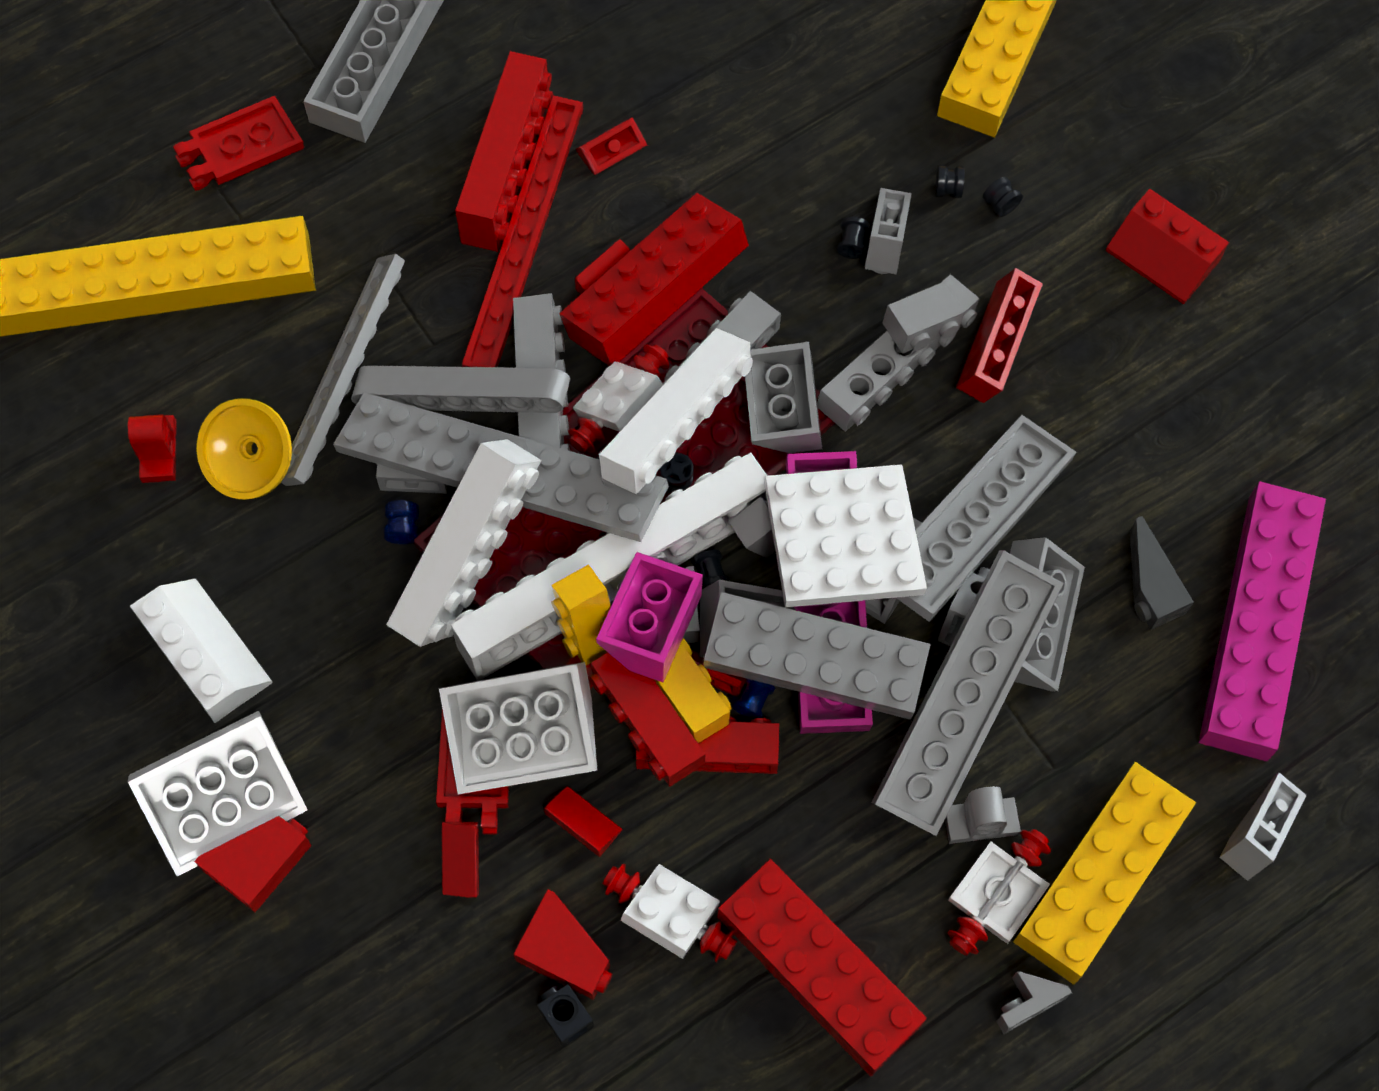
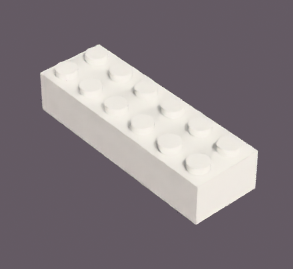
[386,439,542,647]

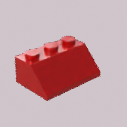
[1105,189,1229,304]

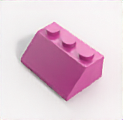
[596,552,703,682]

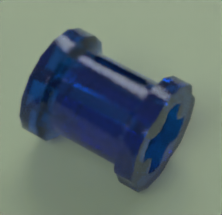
[733,679,775,719]

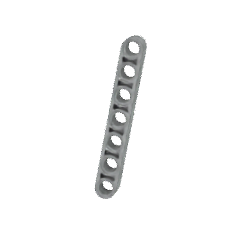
[351,366,570,413]

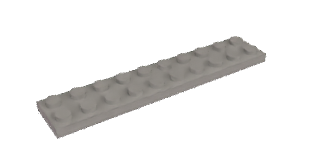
[333,392,669,542]

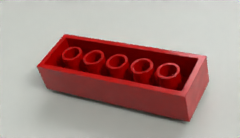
[455,51,553,252]
[559,193,749,366]
[717,859,927,1077]

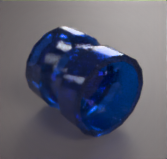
[384,500,419,544]

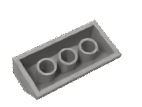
[1010,537,1085,691]

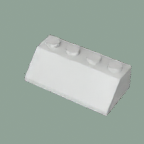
[130,578,273,723]

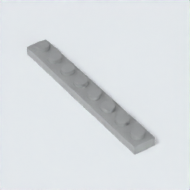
[281,254,405,486]

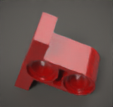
[128,414,176,483]

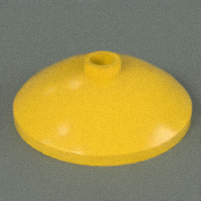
[197,399,292,500]

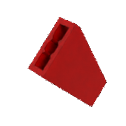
[194,816,312,912]
[514,889,613,1000]

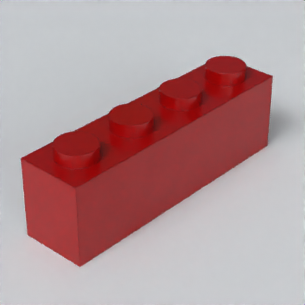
[956,268,1042,403]
[589,652,706,787]
[636,717,779,774]

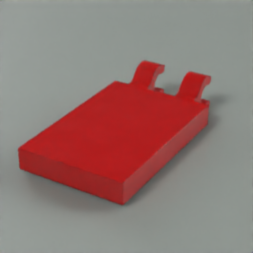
[173,95,304,191]
[436,709,509,834]

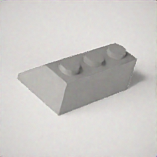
[745,342,822,453]

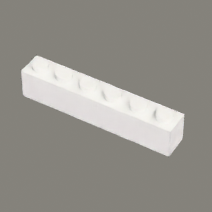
[599,328,753,494]

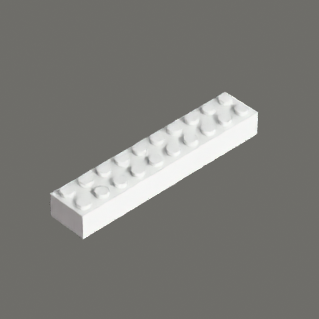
[451,452,767,681]

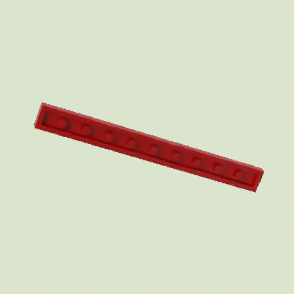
[462,95,583,367]

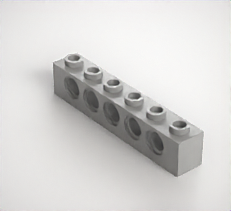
[817,274,980,432]

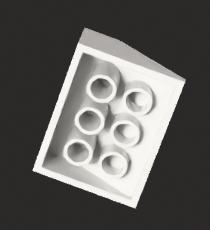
[439,662,597,795]
[128,711,308,876]

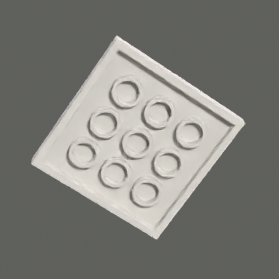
[764,465,927,608]

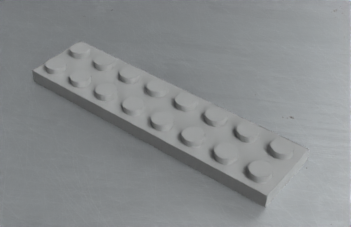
[896,415,1076,622]
[871,550,1064,836]

